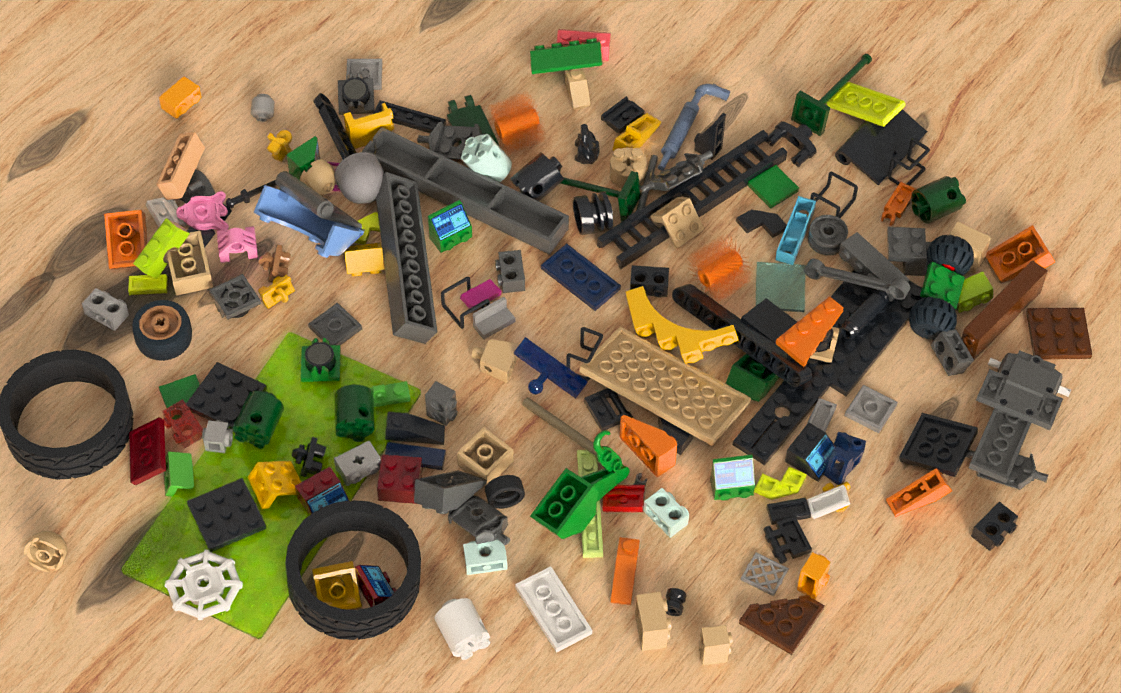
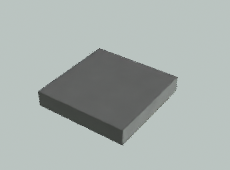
[308,303,362,345]

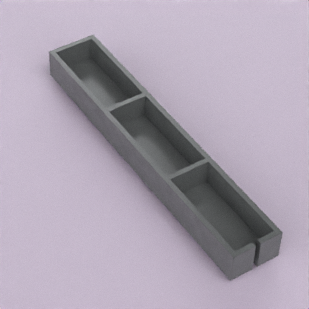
[362,127,569,254]

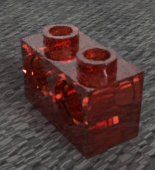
[162,399,203,449]

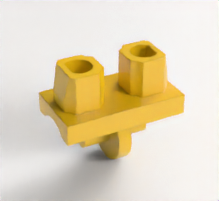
[266,130,292,162]
[258,275,295,309]

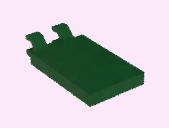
[447,95,499,146]

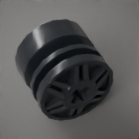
[573,191,613,235]

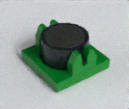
[301,338,341,382]

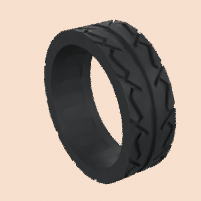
[0,349,134,480]
[285,500,421,640]

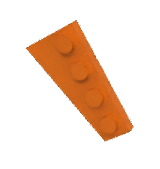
[776,296,844,367]

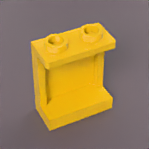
[344,103,394,149]

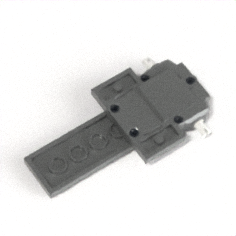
[969,350,1071,483]

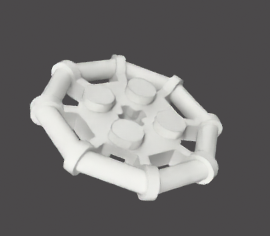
[165,550,243,620]

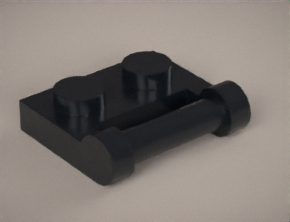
[584,388,633,431]

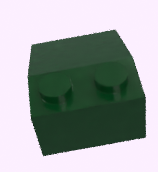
[725,354,780,402]

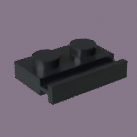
[601,96,645,134]

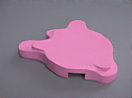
[176,191,229,231]

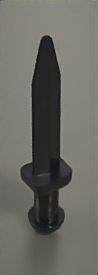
[226,180,277,208]

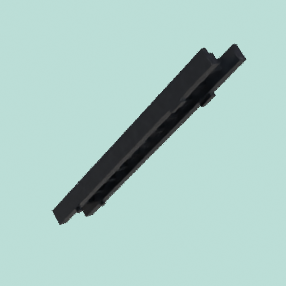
[597,130,787,269]

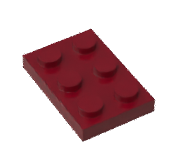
[129,417,166,485]

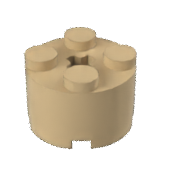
[610,148,647,189]

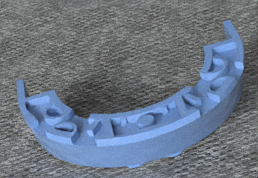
[254,185,365,258]

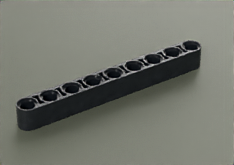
[672,284,812,387]

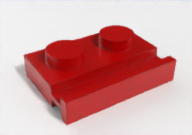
[602,485,645,512]

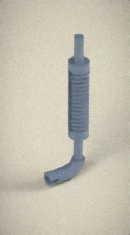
[658,83,730,171]

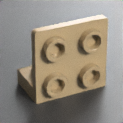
[651,197,704,248]

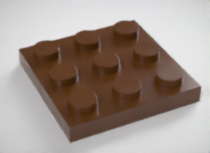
[1026,308,1092,359]

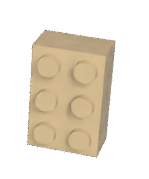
[166,231,213,295]

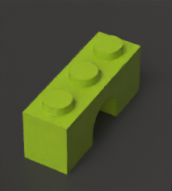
[133,218,190,279]

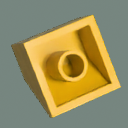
[345,242,385,276]
[312,561,362,610]

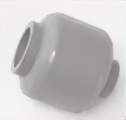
[251,94,275,122]

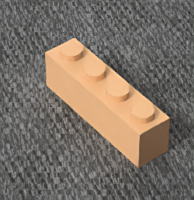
[156,132,205,200]

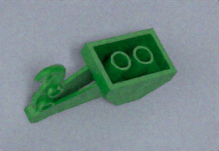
[530,430,630,539]

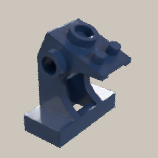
[824,432,866,485]

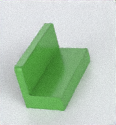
[164,451,194,496]

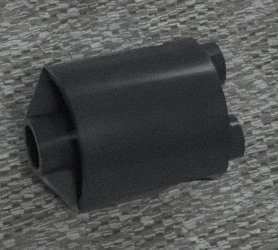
[510,152,564,201]

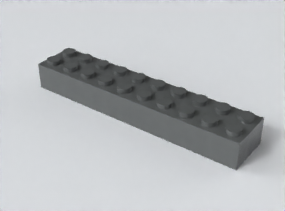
[376,172,438,344]

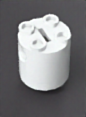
[434,598,490,660]

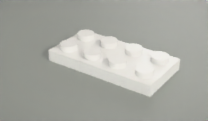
[515,566,592,653]

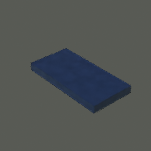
[541,243,621,311]

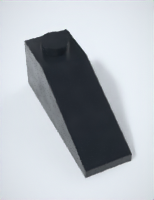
[694,113,726,160]
[385,412,445,445]

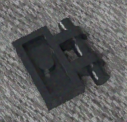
[763,516,812,564]

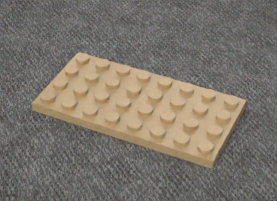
[579,326,751,446]

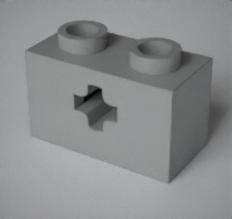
[334,441,381,486]

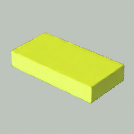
[128,274,168,295]

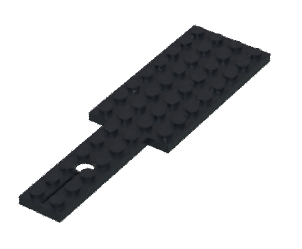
[733,270,923,465]

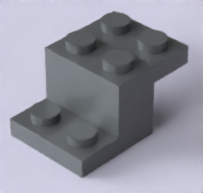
[887,227,931,276]

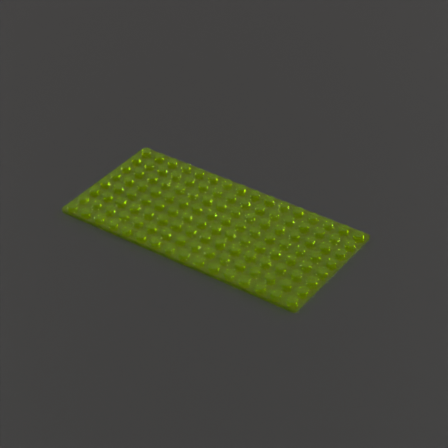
[121,332,421,639]

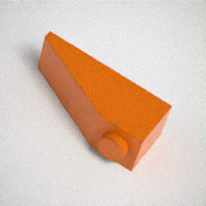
[885,468,953,517]
[611,537,640,605]

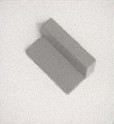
[473,297,515,340]

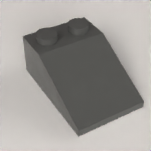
[414,470,487,514]

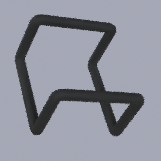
[888,138,930,186]
[810,171,858,218]
[441,277,490,329]
[566,327,603,381]

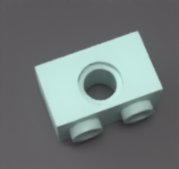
[463,540,507,575]

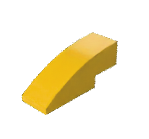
[612,113,661,151]

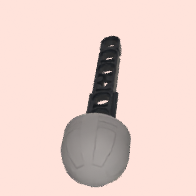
[313,93,384,204]

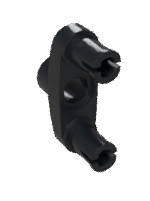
[766,121,817,167]

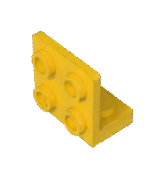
[248,461,301,509]

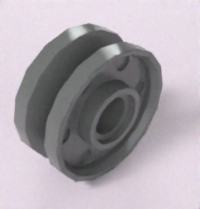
[807,215,848,255]

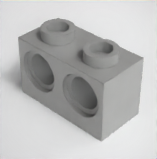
[82,288,129,331]

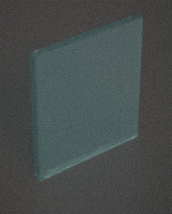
[755,262,805,312]

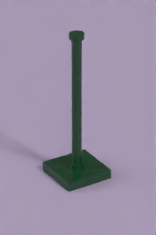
[791,54,872,136]
[560,171,641,222]

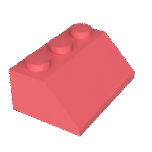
[557,29,611,61]

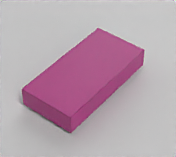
[460,279,502,309]

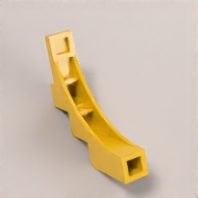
[625,286,739,364]

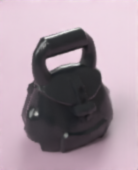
[575,124,600,164]

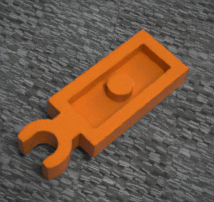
[881,182,916,226]

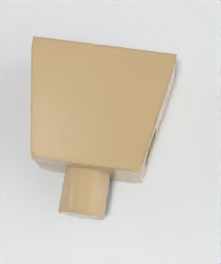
[472,339,520,383]

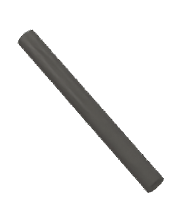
[636,155,658,211]

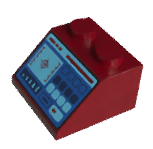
[295,467,350,515]
[355,565,397,607]

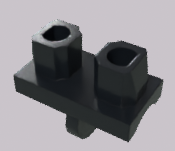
[292,437,326,477]

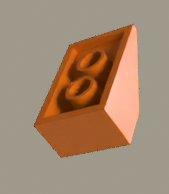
[104,210,147,269]
[986,225,1055,283]
[620,415,677,477]

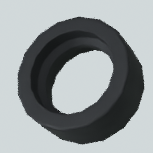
[485,475,525,509]

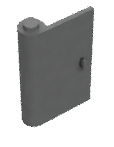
[275,171,362,228]

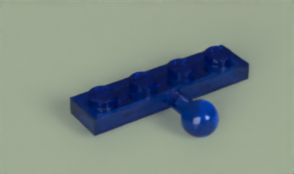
[513,337,588,399]

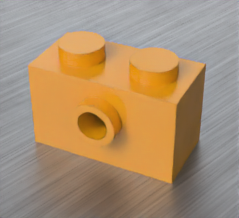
[159,76,202,119]
[797,552,831,599]

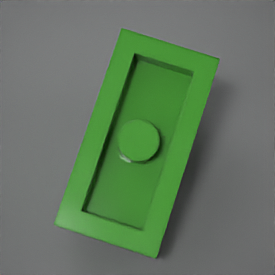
[370,381,410,407]

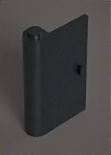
[835,109,928,186]

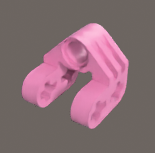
[217,226,258,263]

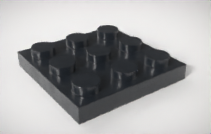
[185,362,267,432]
[899,413,978,477]
[186,478,267,552]

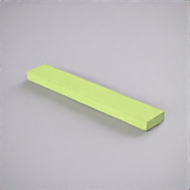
[577,450,603,558]

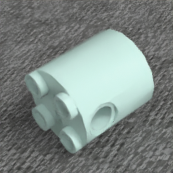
[461,134,512,182]

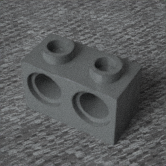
[495,250,525,293]
[931,329,974,376]
[425,381,458,426]

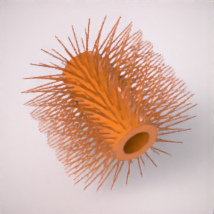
[488,92,546,155]
[687,236,754,302]

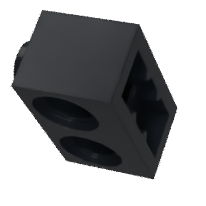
[630,265,669,297]
[971,502,1018,551]

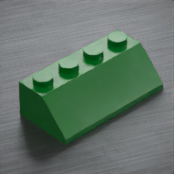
[530,38,604,74]

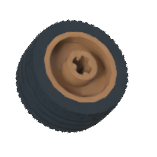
[132,300,192,361]

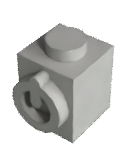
[202,420,233,453]

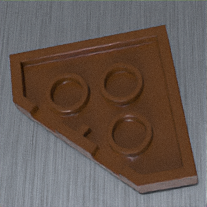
[739,595,825,655]

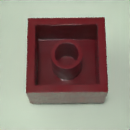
[377,454,423,504]

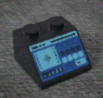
[785,423,836,482]

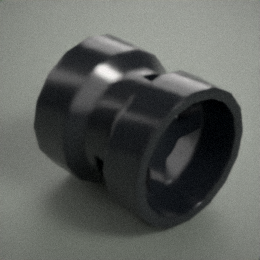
[666,588,687,616]

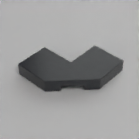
[736,209,787,238]

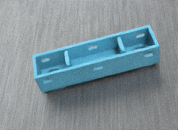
[775,196,816,265]

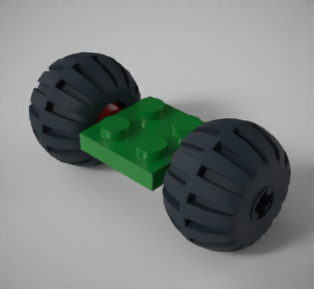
[909,235,974,340]

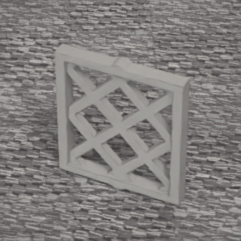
[741,552,789,596]

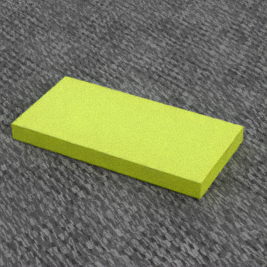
[827,82,905,127]

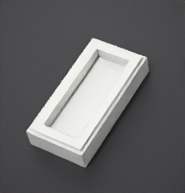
[807,485,850,519]

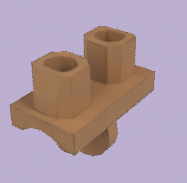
[259,244,291,282]

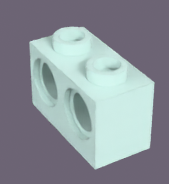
[643,488,689,538]

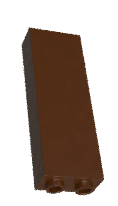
[961,260,1048,360]

